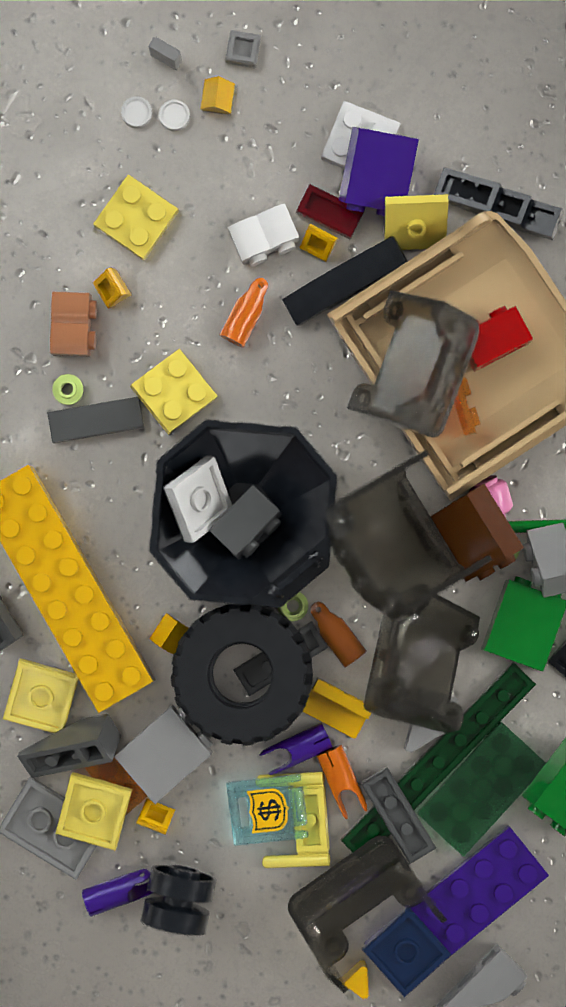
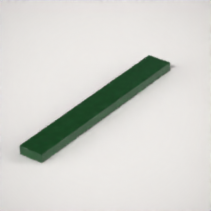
[341,662,536,863]

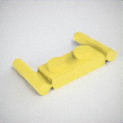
[256,772,330,868]

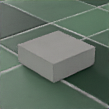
[225,30,261,68]
[148,37,182,70]

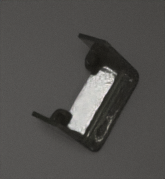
[288,836,447,993]

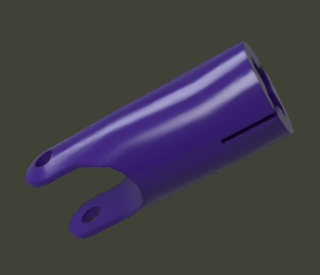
[259,723,333,775]
[82,869,154,917]

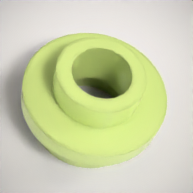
[52,374,84,405]
[277,592,308,621]

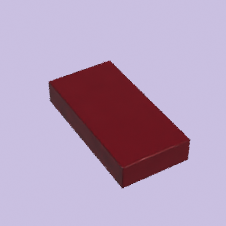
[296,184,364,240]

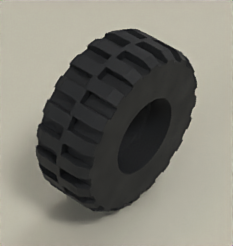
[171,604,313,746]

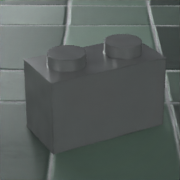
[209,485,282,559]

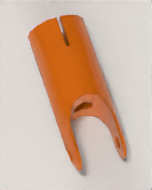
[220,278,268,348]
[317,745,367,819]

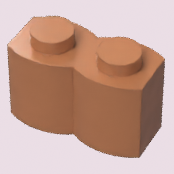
[50,292,97,357]

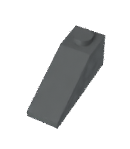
[17,713,121,778]

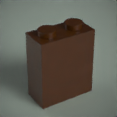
[427,484,524,582]

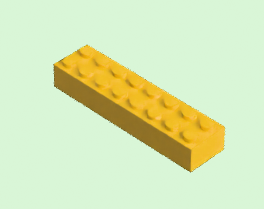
[0,465,156,713]

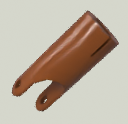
[310,602,367,667]

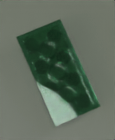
[417,721,546,857]

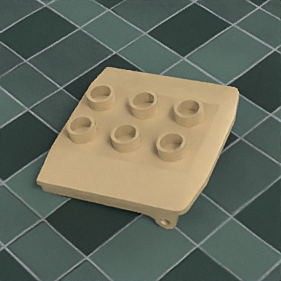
[327,211,566,501]

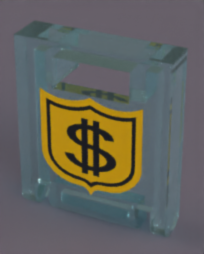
[226,774,309,846]

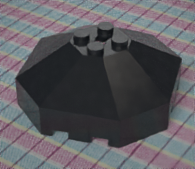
[149,419,338,607]

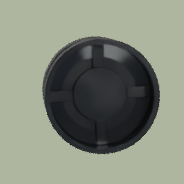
[141,865,216,936]

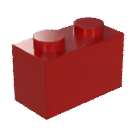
[457,306,533,372]

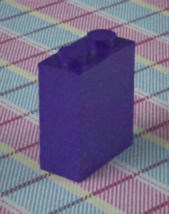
[339,126,419,216]

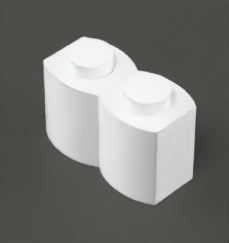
[228,203,299,267]

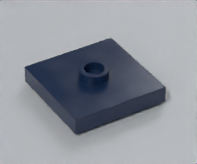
[362,906,451,998]

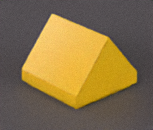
[200,76,235,114]
[299,224,339,262]
[93,267,131,308]
[149,613,189,655]
[136,798,175,835]
[342,960,369,999]

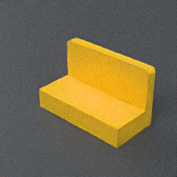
[303,678,374,738]

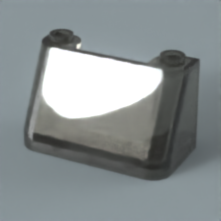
[347,290,479,438]
[364,586,480,733]

